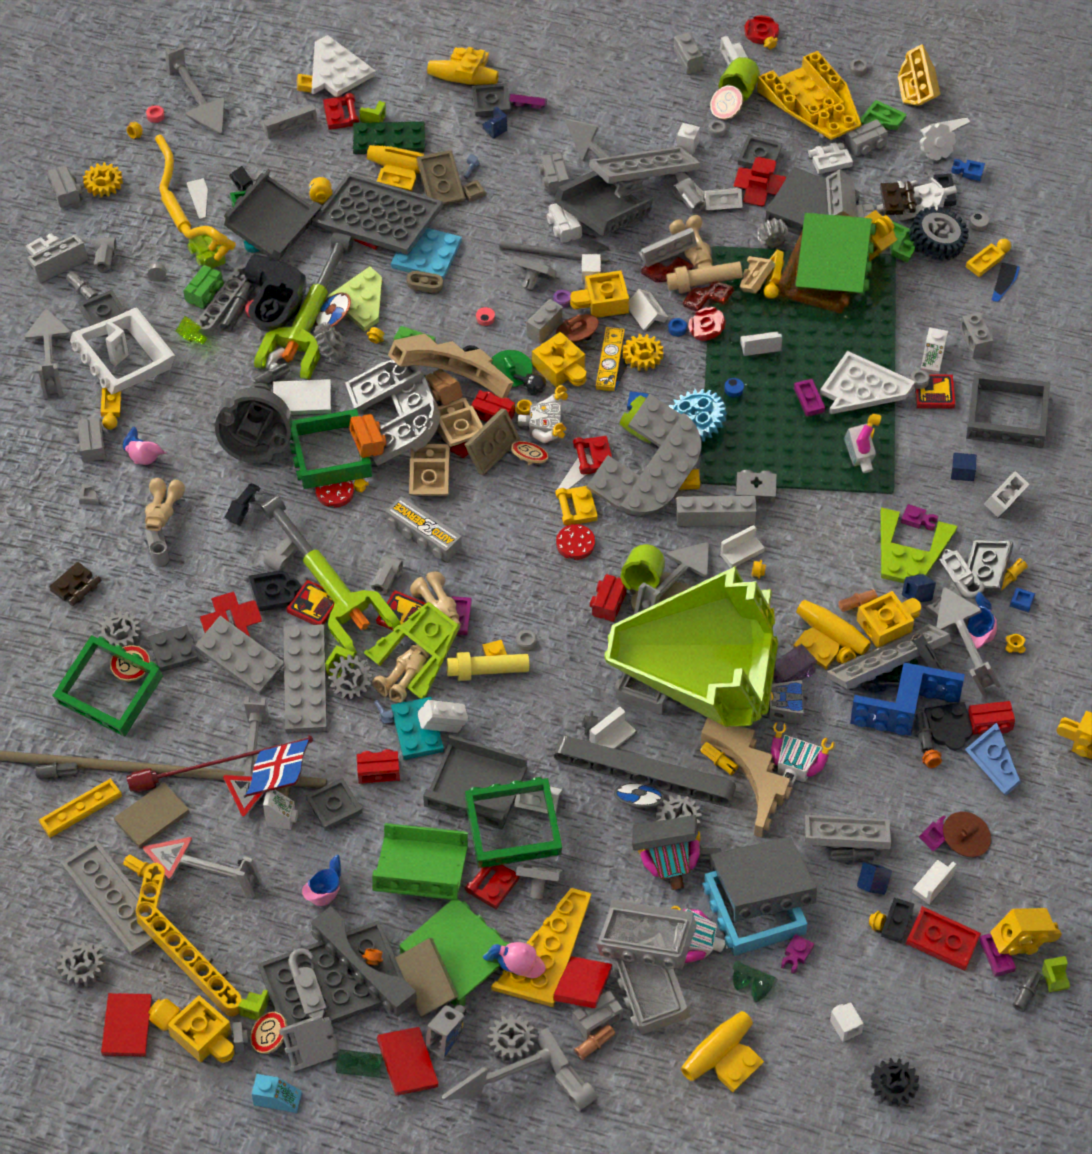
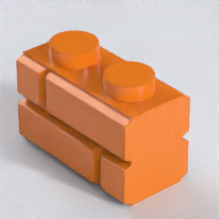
[349,414,386,458]

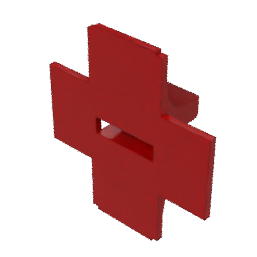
[733,157,786,207]
[200,591,262,637]

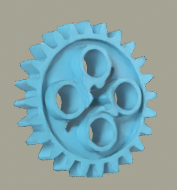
[669,389,727,442]

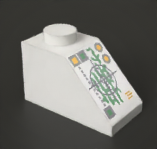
[921,328,948,374]
[263,790,298,830]

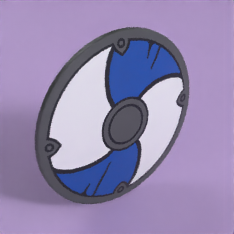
[614,783,664,810]

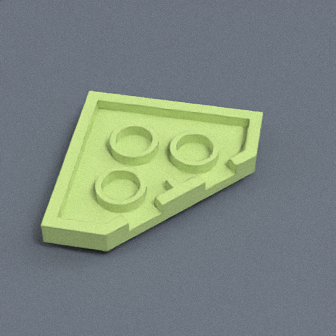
[328,267,382,332]

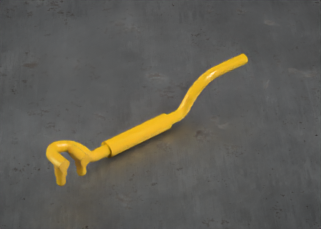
[155,135,236,261]

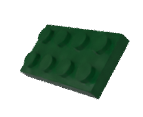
[353,121,425,154]

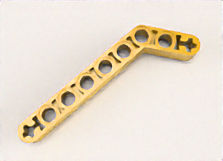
[136,863,242,1017]

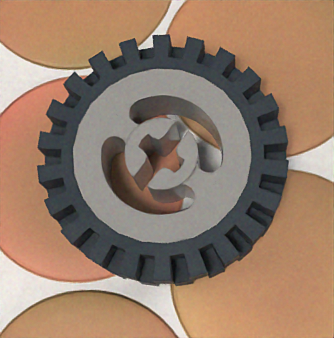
[909,206,969,261]

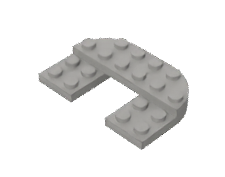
[345,360,440,466]
[586,394,701,516]

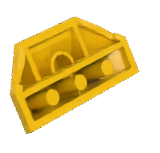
[898,44,940,105]

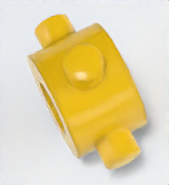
[763,37,778,49]
[354,479,369,493]

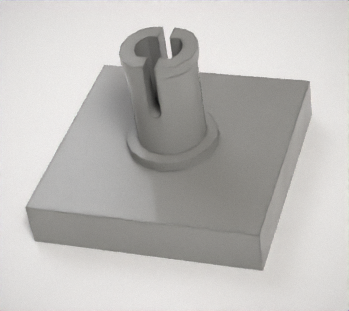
[512,256,557,290]
[516,864,563,899]

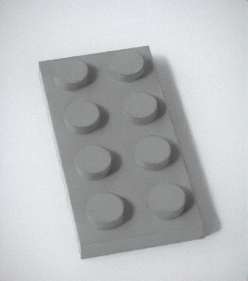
[195,616,284,695]
[805,815,891,850]

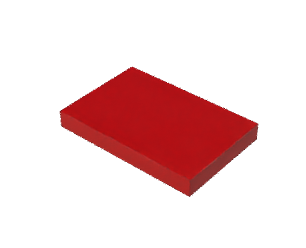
[905,906,981,971]
[553,956,612,1009]
[101,993,152,1057]
[377,1027,439,1096]

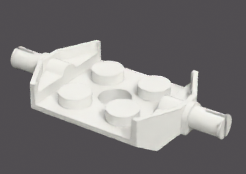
[877,178,957,221]

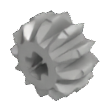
[757,218,789,249]

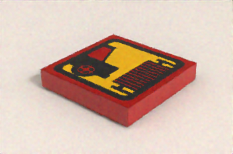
[915,374,955,409]
[287,580,334,625]
[376,590,426,637]

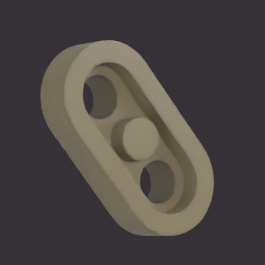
[407,271,443,293]

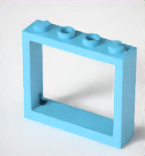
[702,871,808,956]

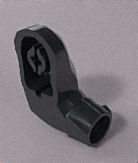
[244,254,307,331]

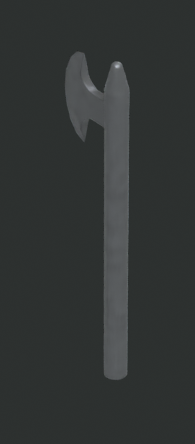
[499,241,610,263]

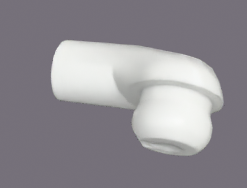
[266,348,285,370]

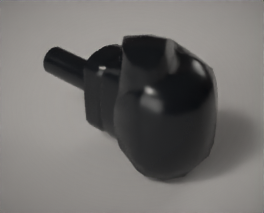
[513,373,546,395]
[864,675,900,692]

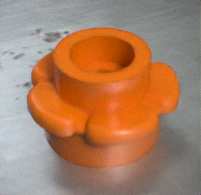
[922,749,942,768]
[362,948,383,965]

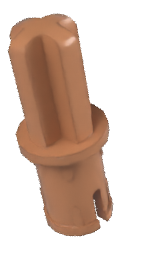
[838,589,878,612]
[574,1025,615,1060]

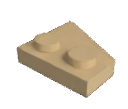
[740,256,775,293]

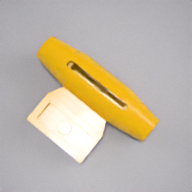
[427,47,499,86]
[367,145,424,192]
[793,600,871,670]
[681,1011,764,1092]

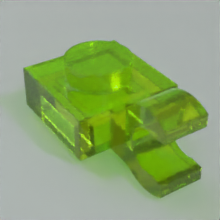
[175,316,208,345]

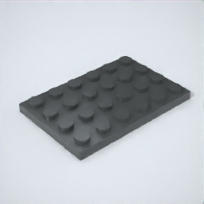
[312,173,443,255]
[258,920,404,1040]

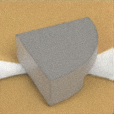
[79,484,99,505]

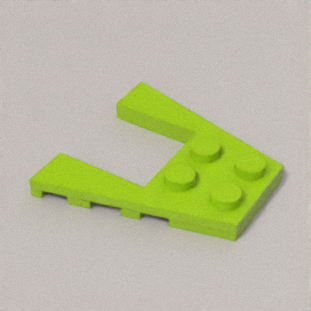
[880,507,958,584]
[363,602,460,699]

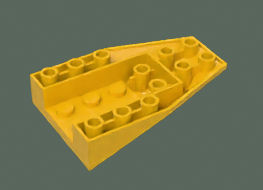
[757,51,861,140]

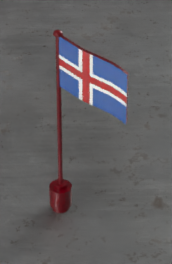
[127,735,313,797]

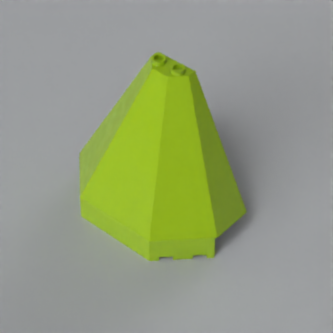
[605,567,778,727]

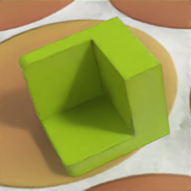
[359,101,387,123]
[325,645,355,678]
[1042,956,1070,993]
[238,989,270,1021]

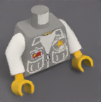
[518,385,568,443]

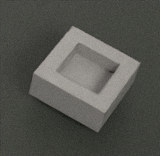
[233,1022,248,1053]

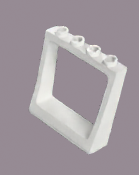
[70,307,175,394]

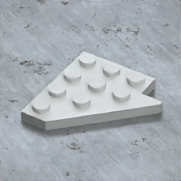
[312,35,375,97]
[820,351,915,414]

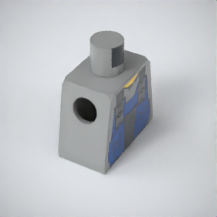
[769,680,803,724]
[426,1005,467,1060]

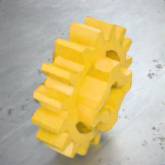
[83,162,123,197]
[623,334,663,371]

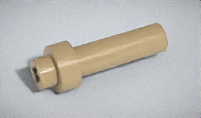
[666,261,743,294]

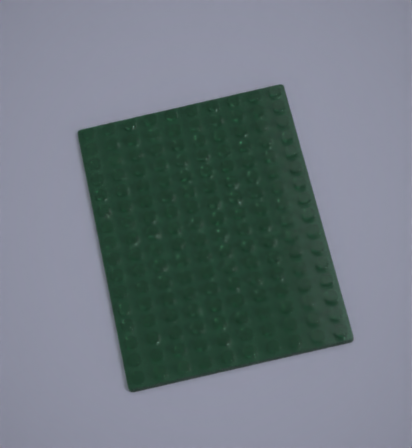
[700,246,896,494]

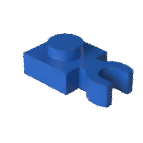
[951,159,985,181]

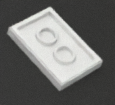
[273,379,331,415]

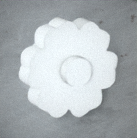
[920,123,956,160]

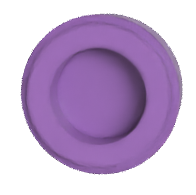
[553,290,571,308]

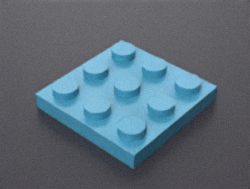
[391,228,462,281]

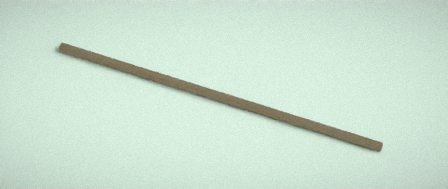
[0,750,327,789]

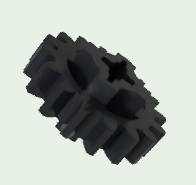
[871,1058,919,1106]

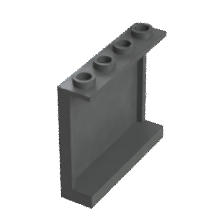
[765,167,860,237]
[224,169,322,261]
[554,171,653,236]
[423,735,528,830]
[710,836,817,922]

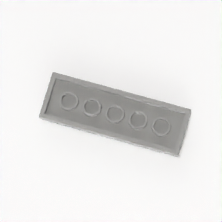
[589,146,700,184]
[827,624,951,689]
[284,625,327,733]
[61,840,165,956]

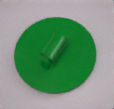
[491,350,533,388]

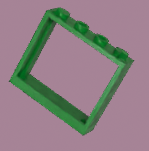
[289,409,372,489]
[52,635,163,737]
[465,777,562,869]

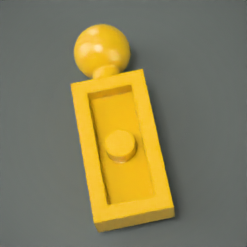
[966,238,1011,277]
[764,250,784,299]
[101,387,122,430]

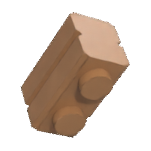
[425,369,463,406]

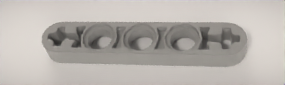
[197,265,250,335]

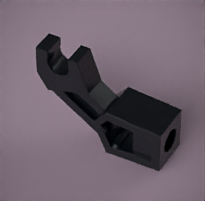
[229,166,253,191]
[225,483,261,526]

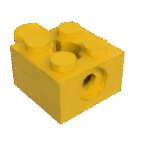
[864,210,898,261]
[570,270,629,318]
[532,332,587,388]
[857,591,921,648]
[1056,711,1092,759]
[991,908,1062,955]
[167,995,235,1063]

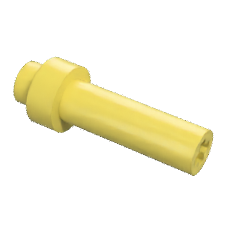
[446,652,529,681]

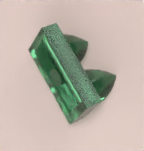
[732,961,778,1003]
[336,1049,383,1078]

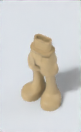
[669,215,713,269]
[145,478,185,531]
[410,572,461,626]
[372,644,429,703]

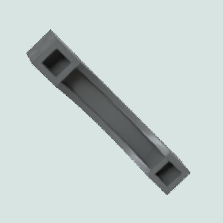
[311,906,417,1017]

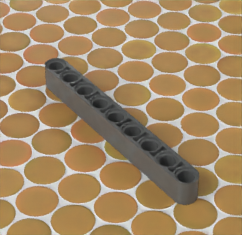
[553,736,736,807]

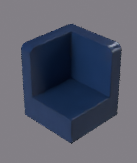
[482,106,507,139]
[951,453,977,482]
[902,574,936,603]
[857,862,892,895]

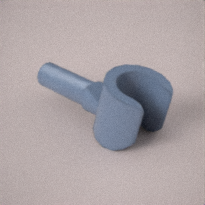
[464,154,479,178]
[374,700,394,724]

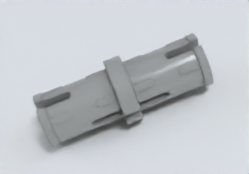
[66,271,98,300]

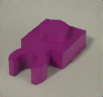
[901,504,938,531]
[918,815,946,852]
[781,934,814,974]

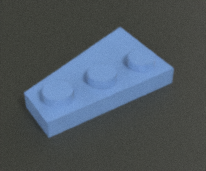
[965,723,1022,796]

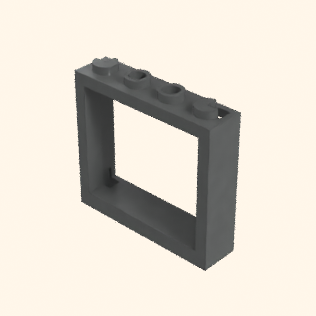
[966,373,1050,448]

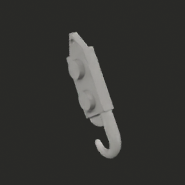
[940,548,985,599]
[288,948,327,1019]

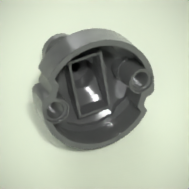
[215,383,293,463]

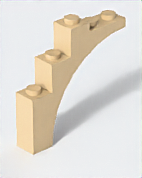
[388,334,514,398]
[701,717,792,838]

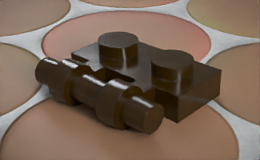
[880,181,917,215]
[49,562,102,606]

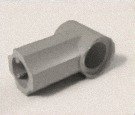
[672,178,705,213]
[94,237,117,272]
[145,528,169,566]
[263,535,298,571]
[371,555,403,595]
[555,1066,598,1111]

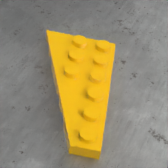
[491,888,591,1008]

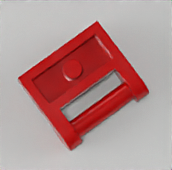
[323,93,360,130]
[573,435,612,475]
[464,865,520,909]

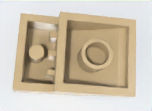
[437,398,483,447]
[409,444,450,496]

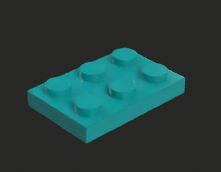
[391,697,444,760]

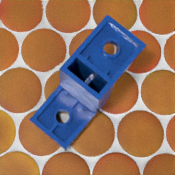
[850,663,965,736]

